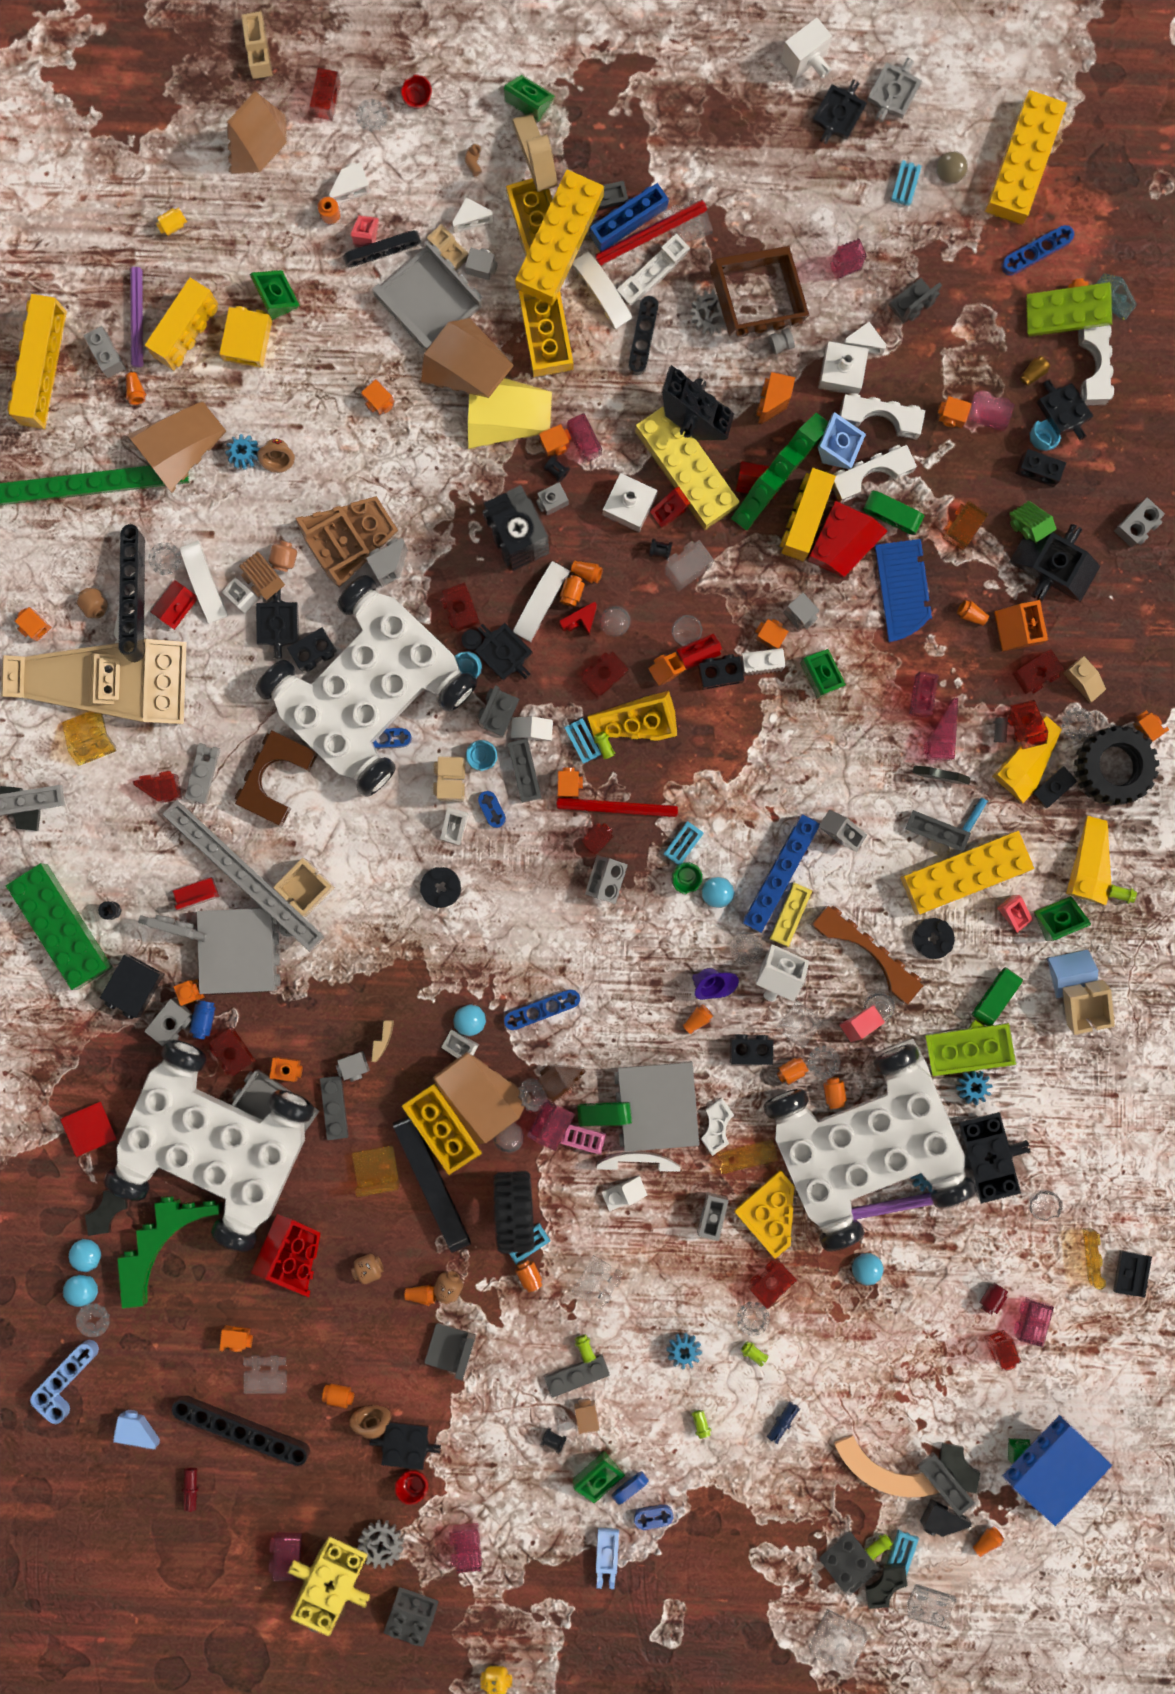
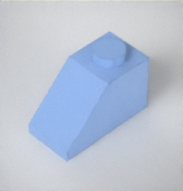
[113,1410,160,1449]

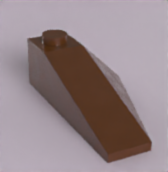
[538,1064,586,1104]

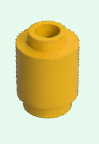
[155,207,187,236]

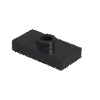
[1032,766,1078,809]

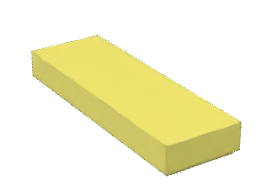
[769,882,813,947]

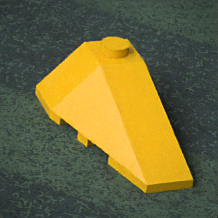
[588,691,677,741]
[992,716,1062,804]
[1066,816,1111,905]

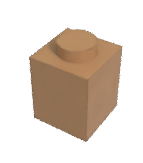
[575,1399,600,1434]

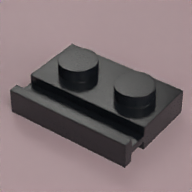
[1113,1250,1152,1298]

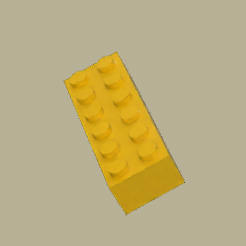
[984,90,1067,225]
[515,169,604,305]
[7,294,67,429]
[900,831,1034,915]

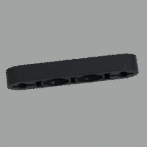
[343,230,421,267]
[629,296,658,375]

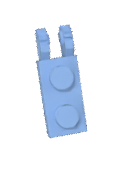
[596,1528,619,1589]

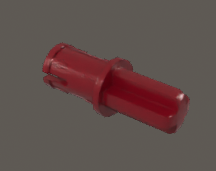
[182,1467,199,1512]

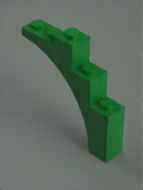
[731,412,828,531]
[118,1196,223,1308]

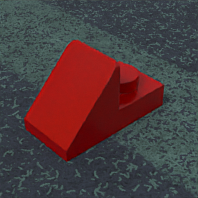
[650,487,691,528]
[559,602,597,635]

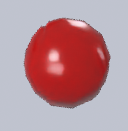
[401,74,432,109]
[395,1470,429,1505]

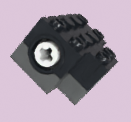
[482,485,550,571]

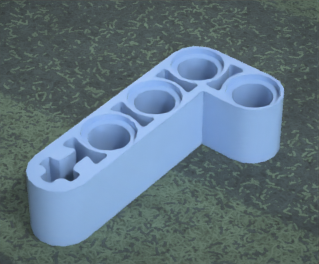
[31,1340,99,1424]

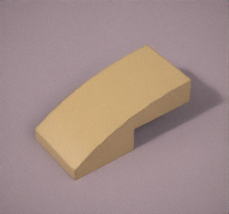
[426,224,469,271]
[372,1020,394,1062]

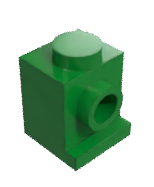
[1008,1438,1030,1465]

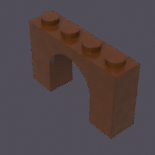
[235,730,318,827]

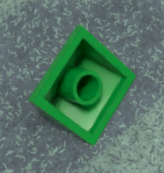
[504,74,555,123]
[250,270,300,320]
[800,649,846,699]
[1034,896,1091,941]
[573,1451,625,1504]

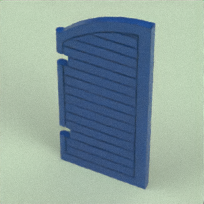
[875,539,932,642]

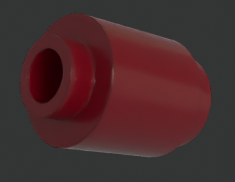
[979,1283,1008,1315]

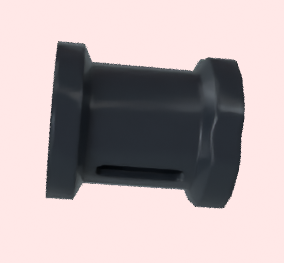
[543,455,570,482]
[649,538,673,561]
[98,901,122,920]
[540,1427,567,1454]

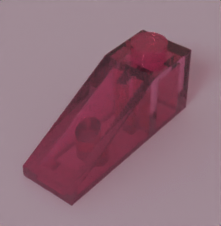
[923,698,958,761]

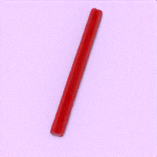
[595,200,707,265]
[556,798,678,817]

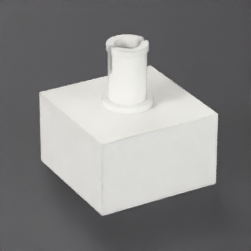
[781,18,832,80]
[818,341,869,394]
[603,473,657,532]
[756,944,809,1002]

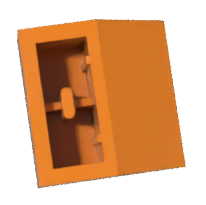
[756,372,795,424]
[994,600,1048,652]

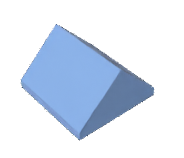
[818,412,866,469]
[1047,950,1098,998]

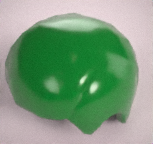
[671,862,703,895]

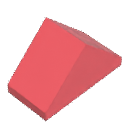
[351,215,379,247]
[997,895,1033,933]
[840,1005,885,1042]

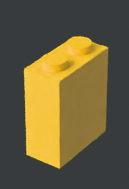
[219,306,272,368]

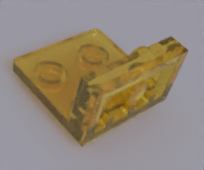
[62,712,117,766]
[352,1146,400,1197]

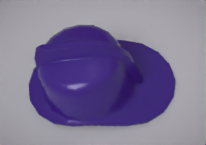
[692,968,739,1000]

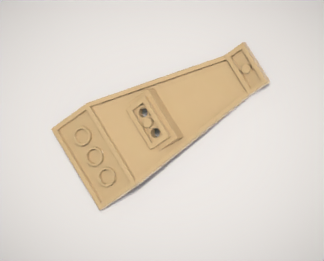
[1,639,186,724]

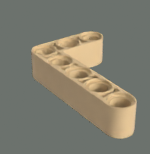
[512,113,558,192]

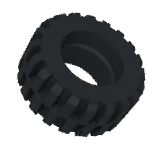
[1074,726,1160,806]
[494,1171,534,1254]

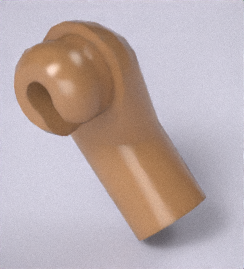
[465,144,482,177]

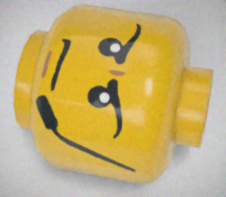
[480,1666,512,1694]

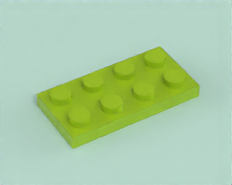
[1027,282,1112,336]
[926,1023,1016,1076]

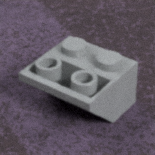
[366,538,408,587]

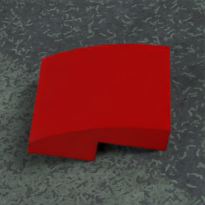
[60,1102,117,1157]

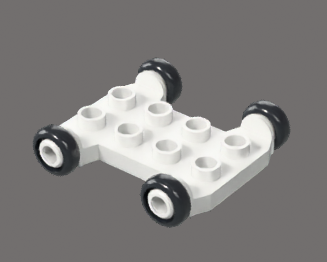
[256,575,477,797]
[103,1039,314,1252]
[763,1044,977,1252]

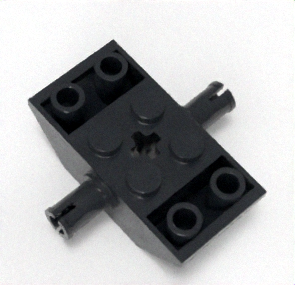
[662,365,734,440]
[1009,524,1100,602]
[959,1112,1031,1204]

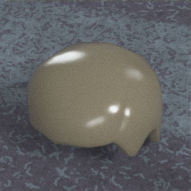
[937,151,968,183]

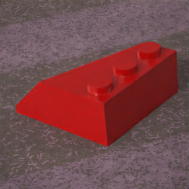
[807,501,888,578]
[251,1214,321,1297]

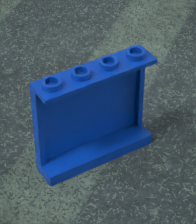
[1002,1414,1113,1527]

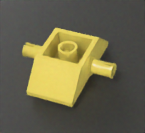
[288,1536,370,1636]

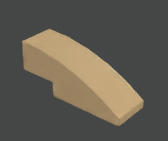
[242,12,273,79]

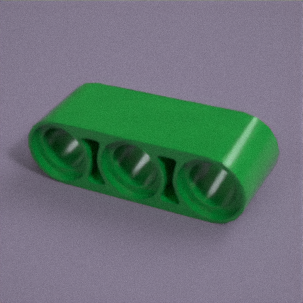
[863,490,925,535]
[972,967,1023,1026]
[577,1102,632,1126]

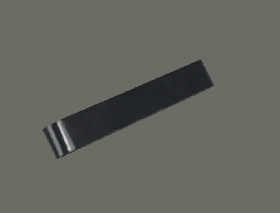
[119,524,145,662]
[393,1116,471,1253]
[171,1395,310,1466]

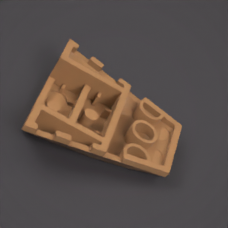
[227,91,287,174]
[421,318,514,398]
[126,401,226,493]
[295,496,398,588]
[434,1052,530,1144]

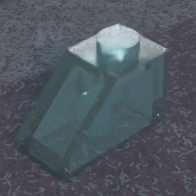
[1096,273,1137,320]

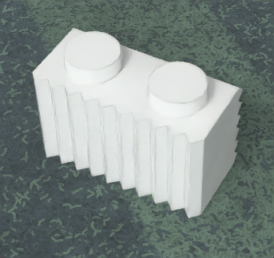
[740,648,785,676]

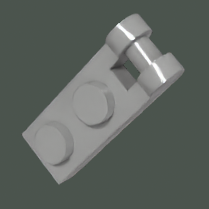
[185,743,220,804]

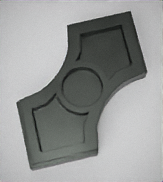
[912,765,971,785]
[0,786,41,831]
[85,1190,128,1236]
[939,1442,980,1494]
[865,1562,908,1609]

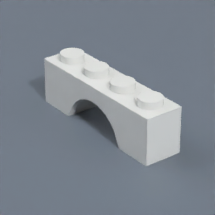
[1078,325,1114,405]
[840,393,925,439]
[832,445,917,503]

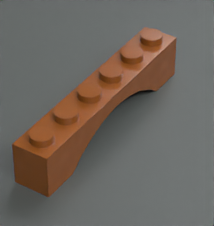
[810,906,924,1005]

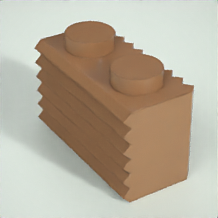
[239,551,285,600]

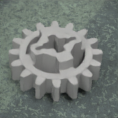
[690,289,734,336]
[358,1520,404,1569]

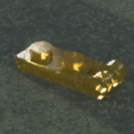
[717,1140,778,1174]
[1083,1228,1106,1290]

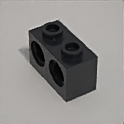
[1016,449,1066,487]
[287,627,337,672]
[698,654,744,690]
[730,1034,774,1065]

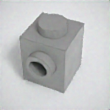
[465,248,497,281]
[536,482,569,516]
[336,1051,370,1082]

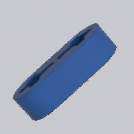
[478,791,506,828]
[611,1471,649,1505]
[634,1504,674,1530]

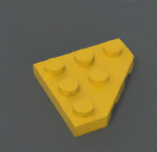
[734,1170,795,1259]

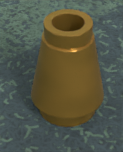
[1020,355,1051,386]

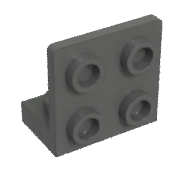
[889,278,942,324]
[477,685,520,737]
[425,1323,476,1381]
[819,1532,881,1596]
[384,1587,439,1647]

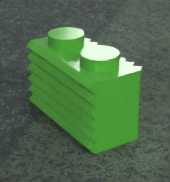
[1010,501,1056,543]

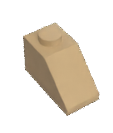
[1063,656,1106,703]

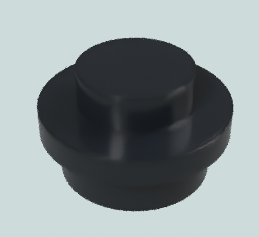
[462,629,482,650]

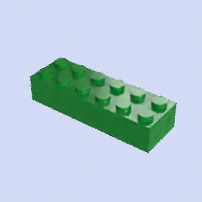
[6,863,113,990]

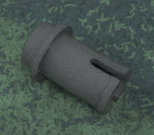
[993,717,1010,743]

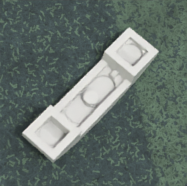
[616,233,690,305]
[572,252,632,330]
[180,540,228,624]
[513,561,570,642]
[597,1151,680,1172]

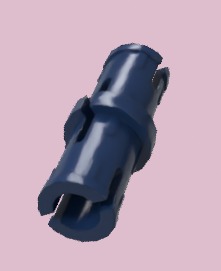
[767,1401,800,1444]

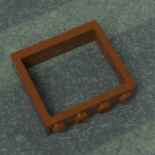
[709,246,809,338]

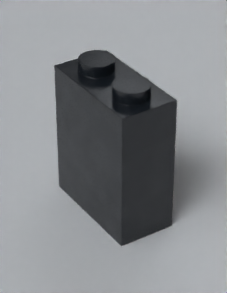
[100,954,164,1019]

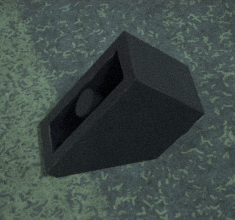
[920,1499,972,1537]

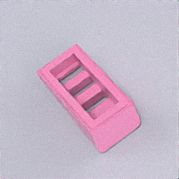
[561,1123,606,1155]

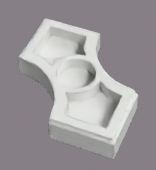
[700,1098,734,1156]

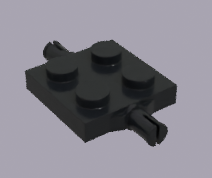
[812,80,867,144]
[1037,379,1093,441]
[256,589,299,659]
[475,623,533,681]
[370,1421,441,1470]

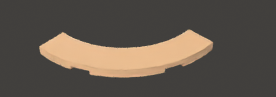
[834,1435,939,1497]

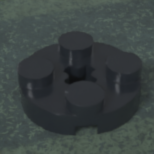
[420,867,461,908]
[912,918,955,959]

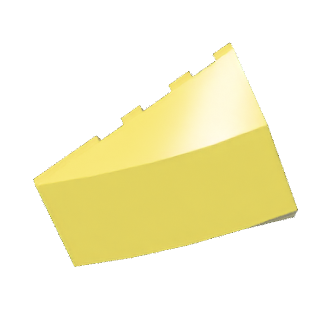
[468,378,552,450]

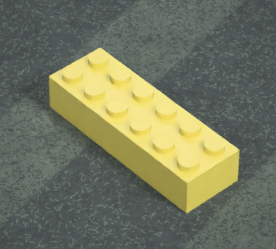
[635,406,740,530]

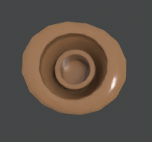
[257,438,295,473]
[349,1405,391,1439]

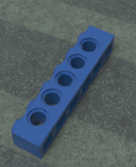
[742,814,820,933]

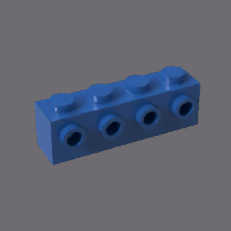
[590,183,669,252]

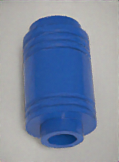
[189,1000,216,1039]

